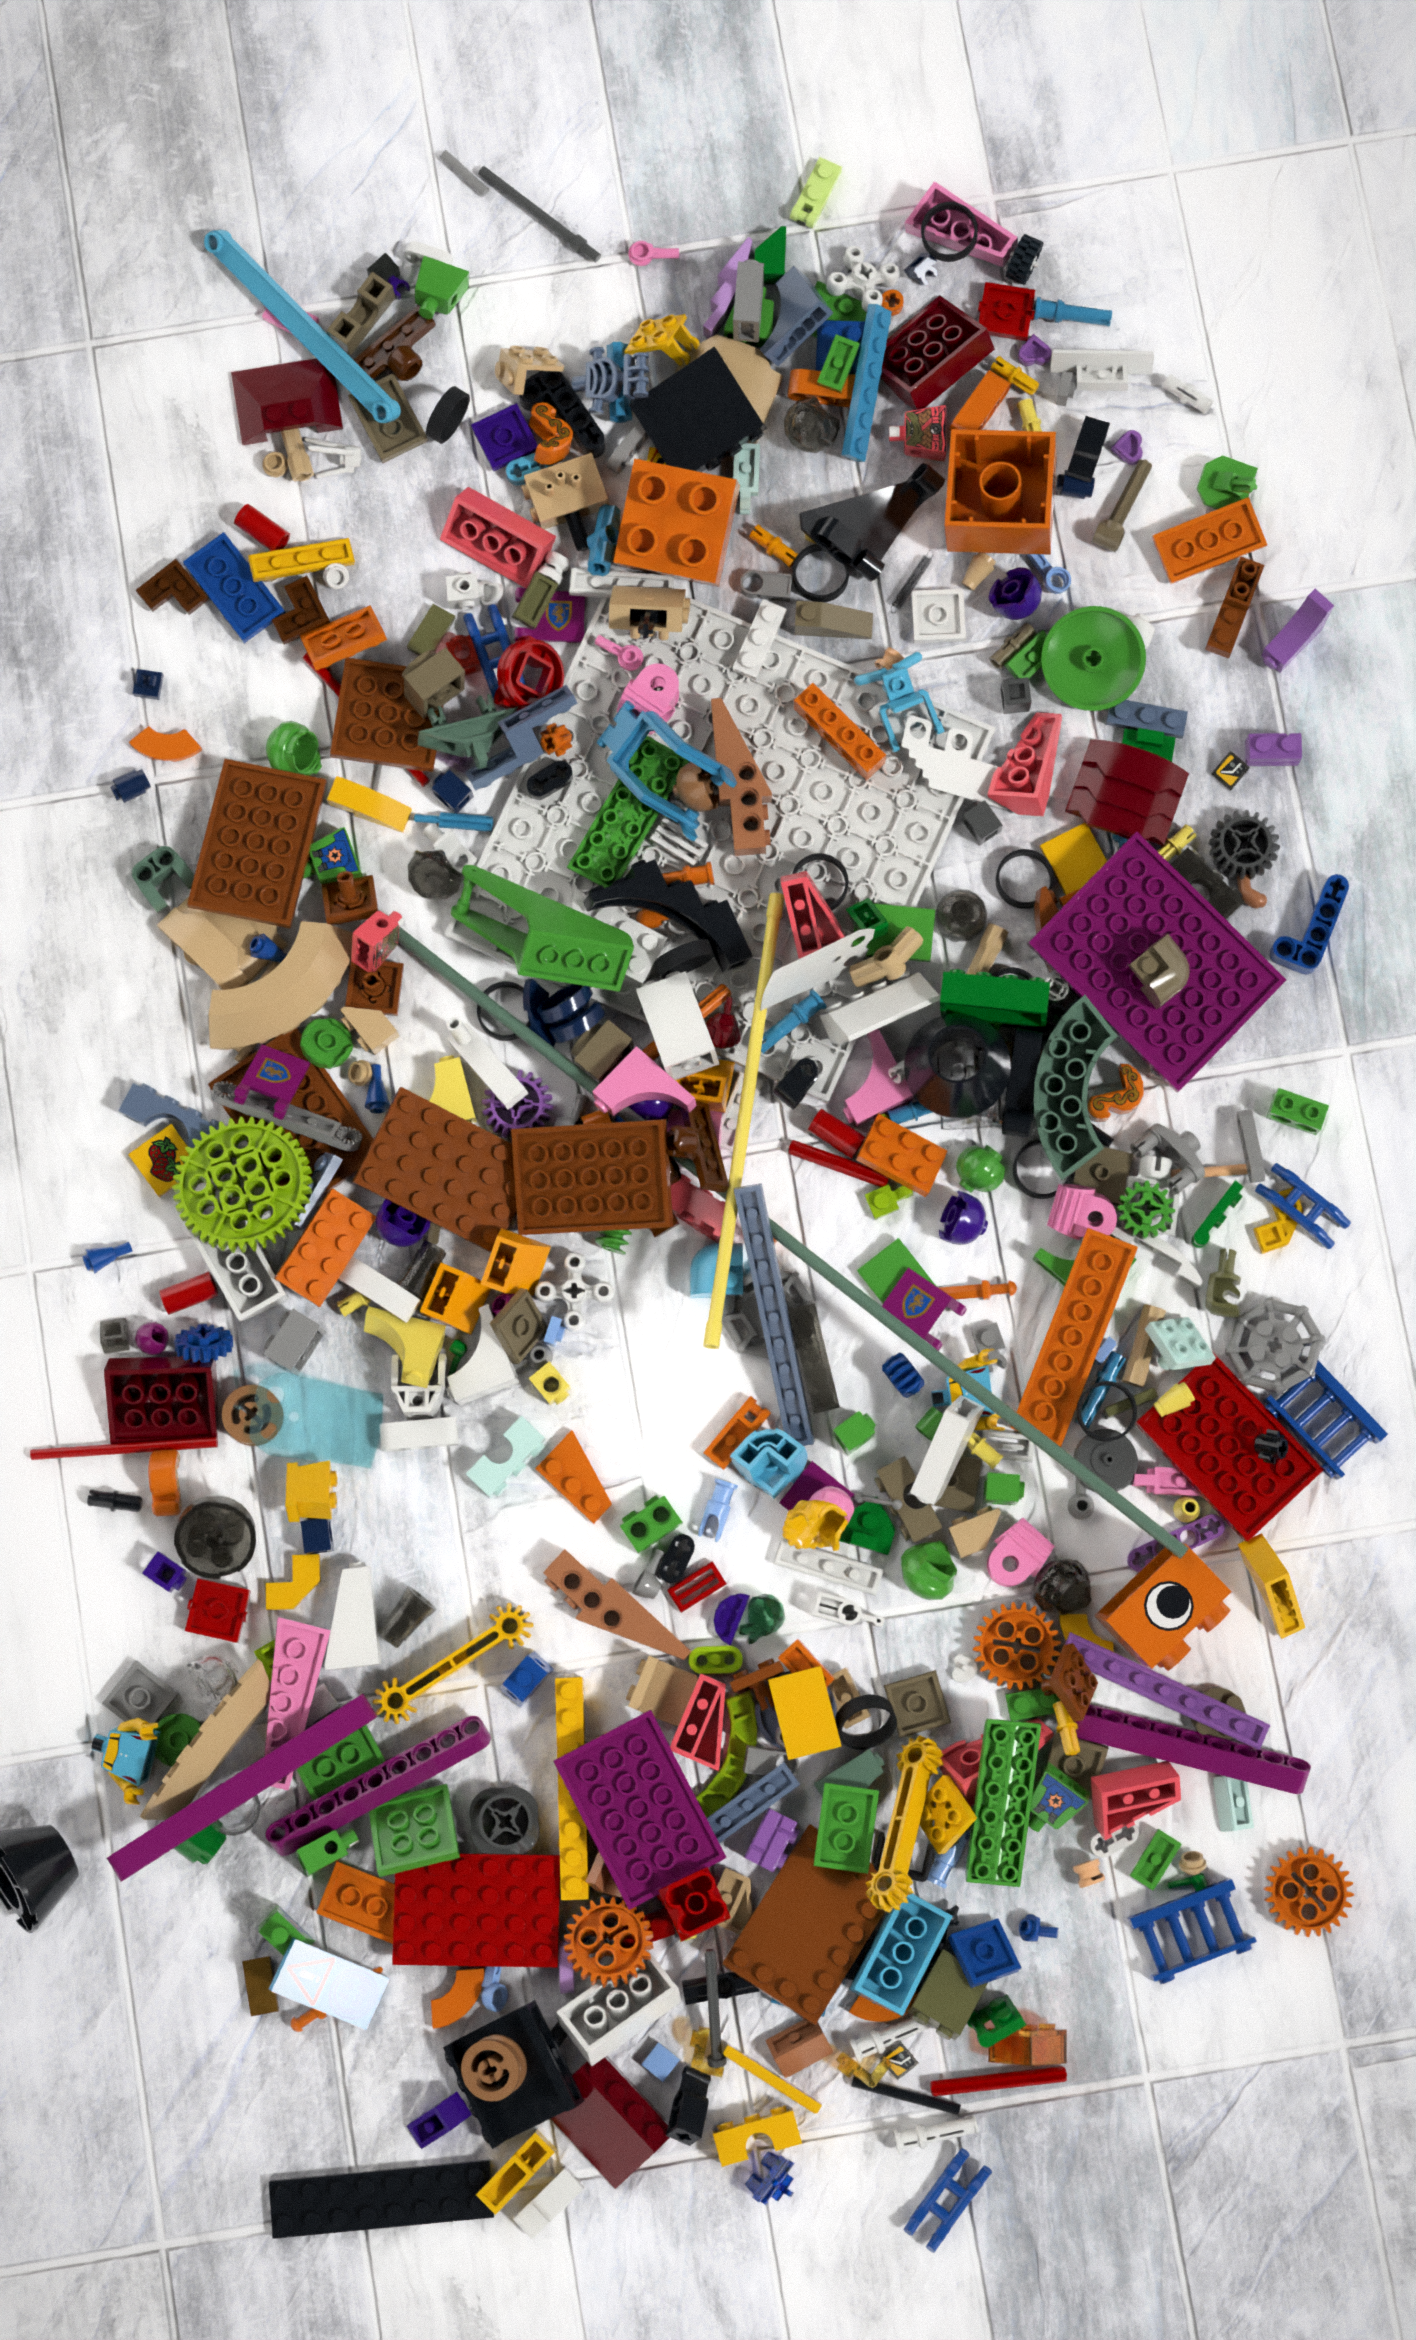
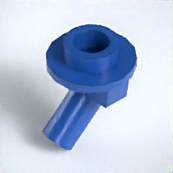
[1019,1914,1059,1942]

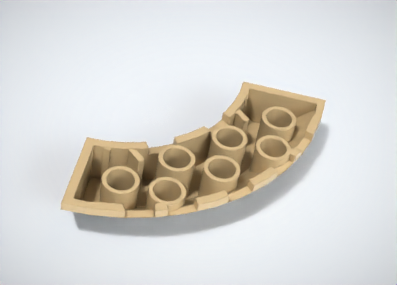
[208,921,353,1050]
[140,1659,271,1820]

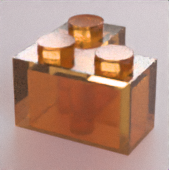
[988,2023,1067,2066]

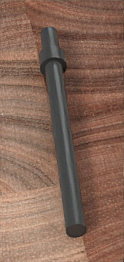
[478,166,601,263]

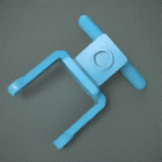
[854,652,944,752]

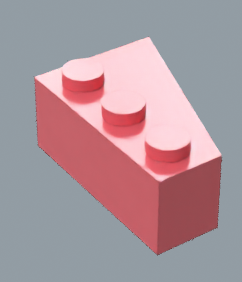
[781,871,847,959]
[671,1173,737,1243]
[670,1674,726,1771]
[1091,1761,1181,1840]

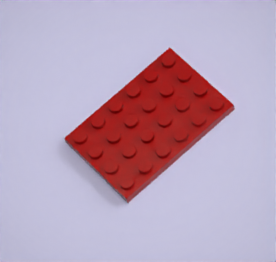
[1135,1351,1324,1542]
[392,1854,560,1968]

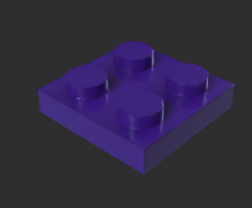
[471,403,538,472]

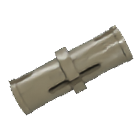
[989,622,1036,670]

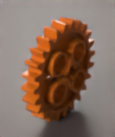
[972,1602,1061,1691]
[1263,1846,1354,1937]
[564,1896,654,1988]

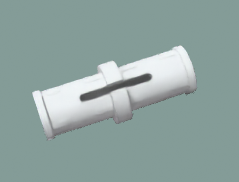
[1162,374,1214,414]

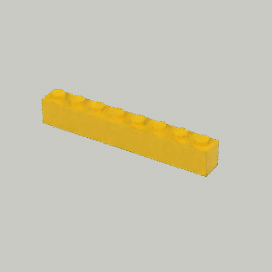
[555,1677,590,1900]

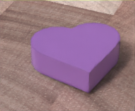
[1018,334,1052,366]
[1111,430,1143,465]

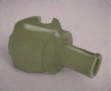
[1205,1248,1241,1318]

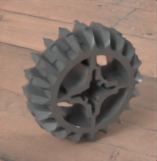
[1208,810,1280,880]

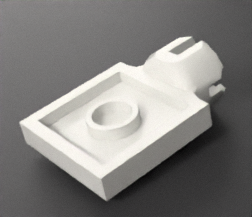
[1121,1155,1180,1236]

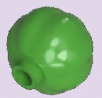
[956,1145,1005,1193]

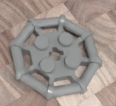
[722,1269,818,1359]
[1225,1297,1326,1395]

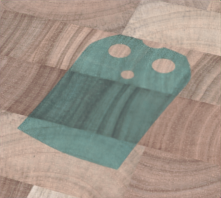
[250,1372,383,1468]

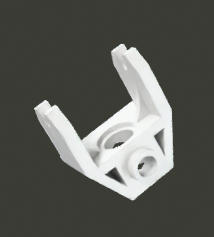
[391,1354,447,1420]

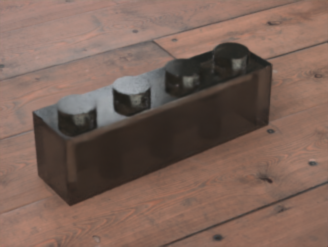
[787,1301,840,1414]

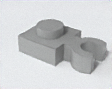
[971,1322,1007,1373]

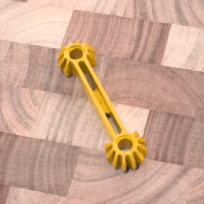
[373,1603,533,1724]
[865,1735,944,1913]

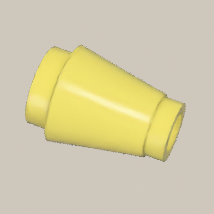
[1153,1382,1195,1417]
[1173,1496,1200,1523]

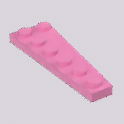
[264,1617,331,1791]

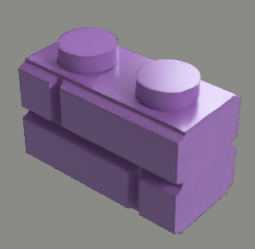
[1245,733,1302,766]
[744,1808,800,1872]

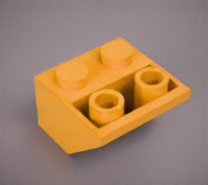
[674,1059,735,1113]
[480,1228,551,1296]
[420,1263,491,1335]

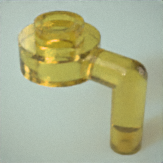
[689,2026,724,2078]
[836,2051,893,2088]

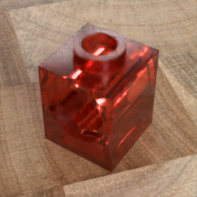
[445,635,482,676]

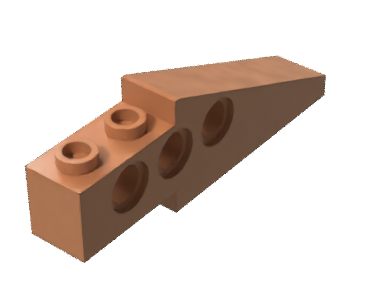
[711,698,772,856]
[543,1549,692,1660]

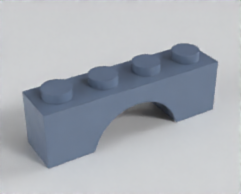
[118,1083,221,1158]

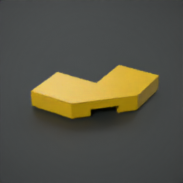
[1253,1187,1304,1254]
[266,1554,321,1610]

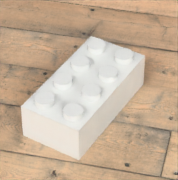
[566,889,669,988]
[556,1950,681,2066]

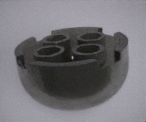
[174,1495,257,1579]

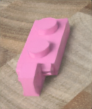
[1132,1467,1202,1497]

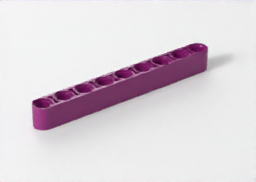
[1075,1704,1311,1794]
[265,1716,491,1856]

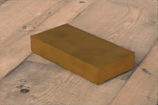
[242,1956,279,2016]

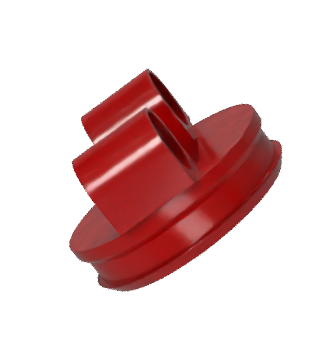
[494,635,564,711]

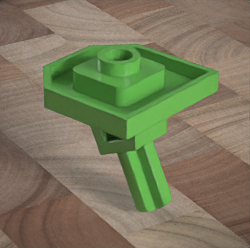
[1196,455,1258,510]

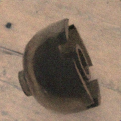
[935,889,987,942]

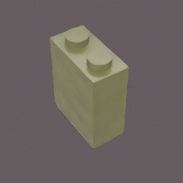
[907,1949,988,2040]

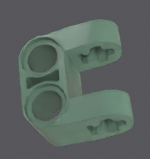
[132,846,194,913]

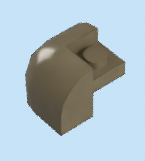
[1128,933,1190,1009]

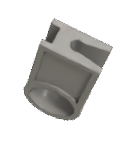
[740,570,793,602]
[743,1745,800,1776]

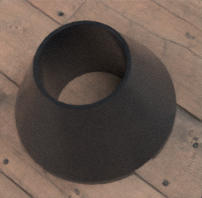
[904,1013,1011,1119]
[0,1825,79,1933]

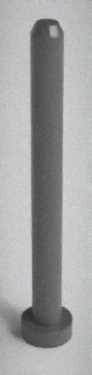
[705,1949,727,2068]

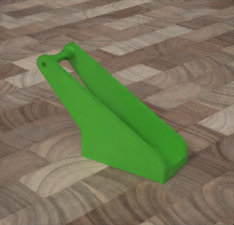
[450,865,634,992]

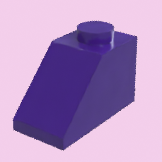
[407,2091,472,2149]

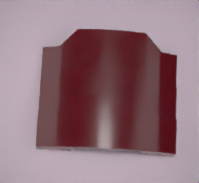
[1065,739,1189,846]

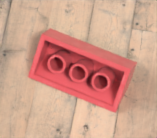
[440,487,556,588]

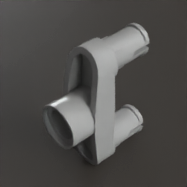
[1130,1123,1205,1194]

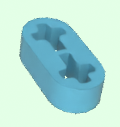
[506,453,553,486]

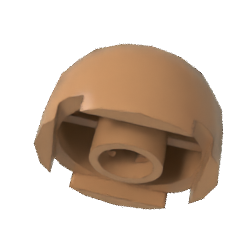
[673,762,719,812]

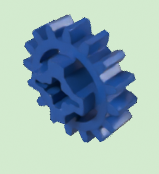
[174,1324,233,1363]

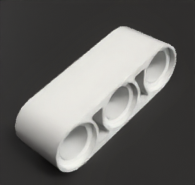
[379,1417,459,1452]

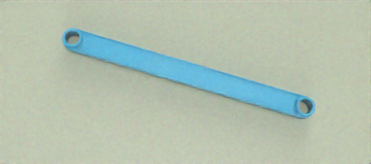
[204,229,401,423]

